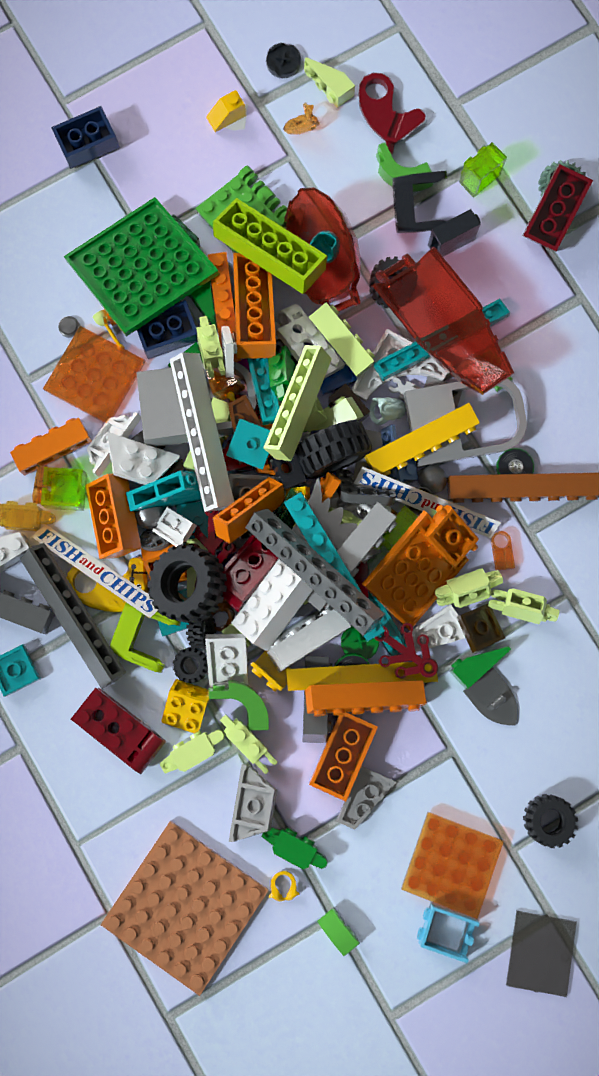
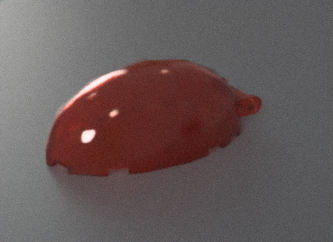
[284,187,361,312]

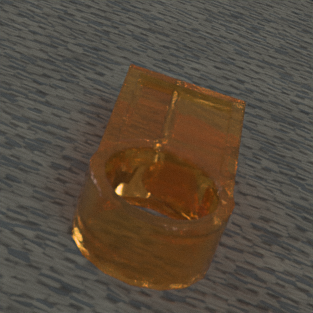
[32,465,51,505]
[491,531,515,571]

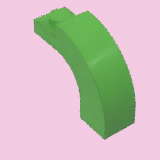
[376,142,433,192]
[208,680,269,730]

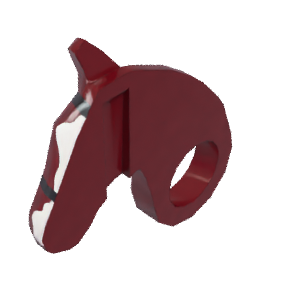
[358,73,426,154]

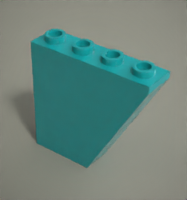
[126,471,202,512]

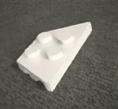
[87,412,141,477]
[107,432,180,485]

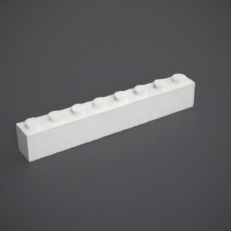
[170,353,234,512]

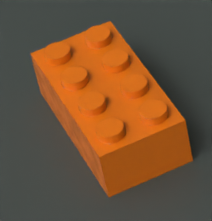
[85,474,141,559]
[309,712,378,802]

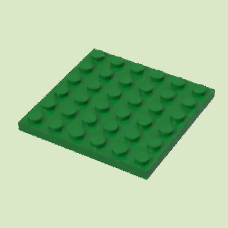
[64,197,219,337]

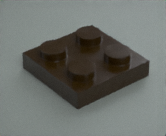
[456,603,505,653]

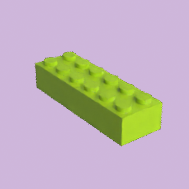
[213,198,327,294]

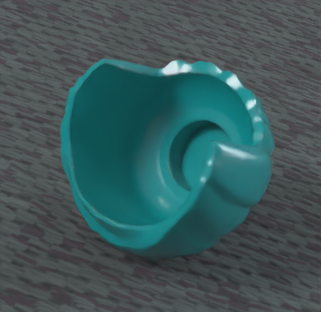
[310,231,340,263]

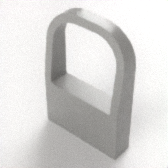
[136,362,257,447]
[403,376,527,468]

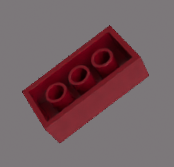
[522,164,593,252]

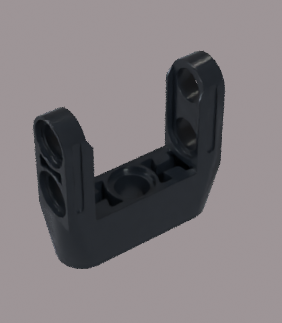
[392,171,447,233]

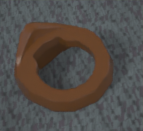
[211,608,235,632]

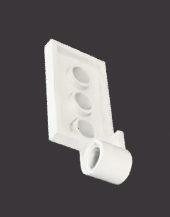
[276,304,345,379]

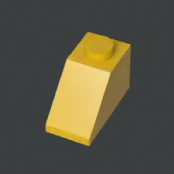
[206,90,246,132]

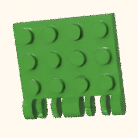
[196,165,295,253]

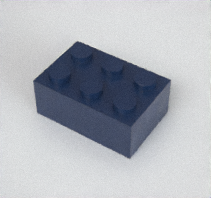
[51,106,120,169]
[137,300,198,359]

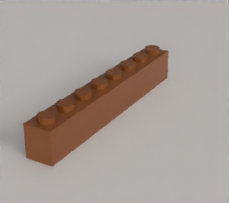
[447,472,599,503]

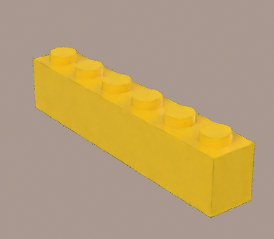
[364,403,480,476]

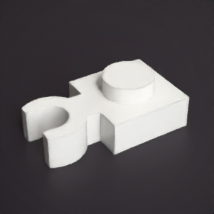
[388,378,421,401]

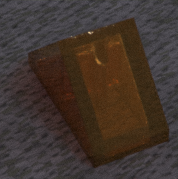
[206,370,246,401]

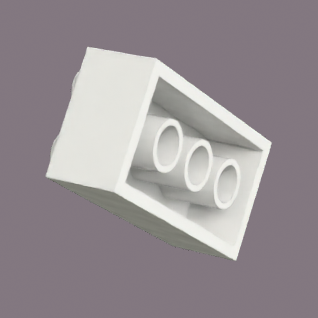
[231,559,313,651]
[267,607,351,672]

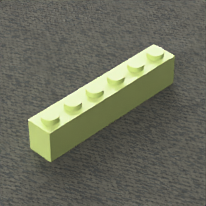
[264,345,332,461]

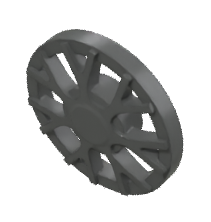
[140,528,171,551]

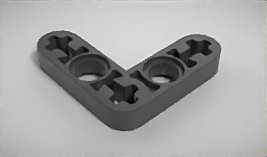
[336,469,396,506]

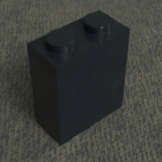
[428,209,480,260]

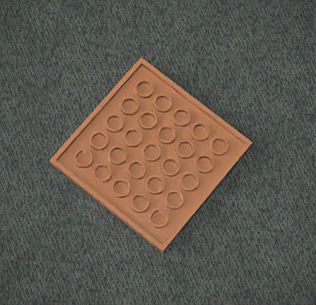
[100,821,269,996]

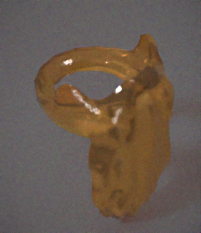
[283,102,320,135]

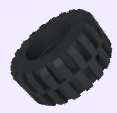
[296,419,372,479]
[148,544,227,623]

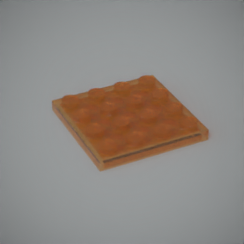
[43,326,146,423]
[401,811,504,919]

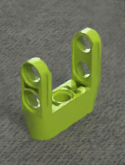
[110,602,181,673]

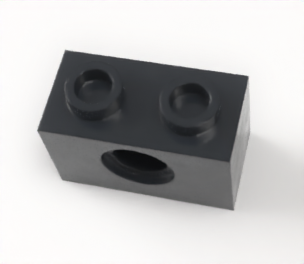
[267,451,306,489]

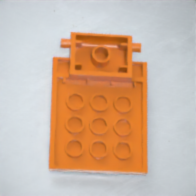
[362,505,479,630]

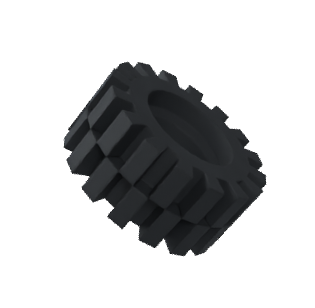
[186,614,217,648]
[173,648,208,683]

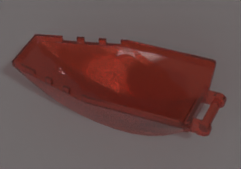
[372,247,514,395]

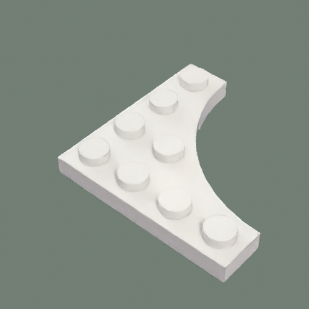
[351,329,452,402]

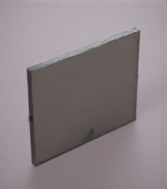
[506,910,577,997]

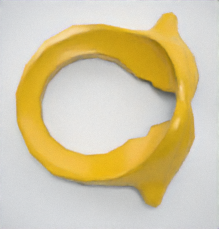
[269,871,300,902]

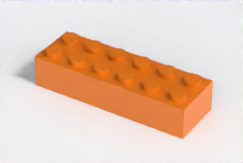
[233,253,276,359]

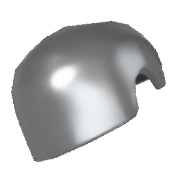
[418,465,447,494]
[135,506,164,530]

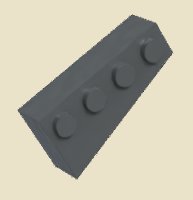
[302,656,333,743]

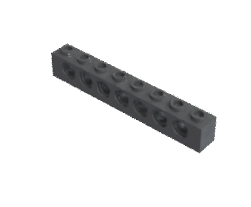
[245,508,385,635]

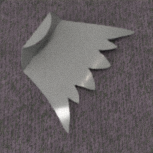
[292,478,381,555]

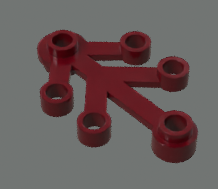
[189,510,236,564]
[374,623,438,679]

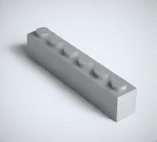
[306,502,397,611]

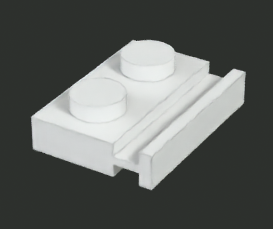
[152,507,197,547]

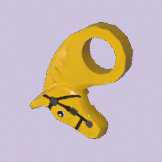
[67,556,149,612]

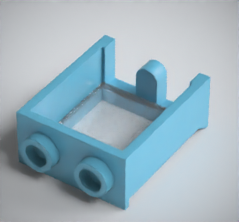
[417,903,479,964]

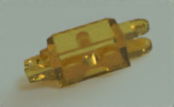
[0,501,57,532]

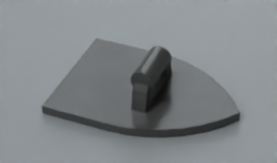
[463,667,517,725]

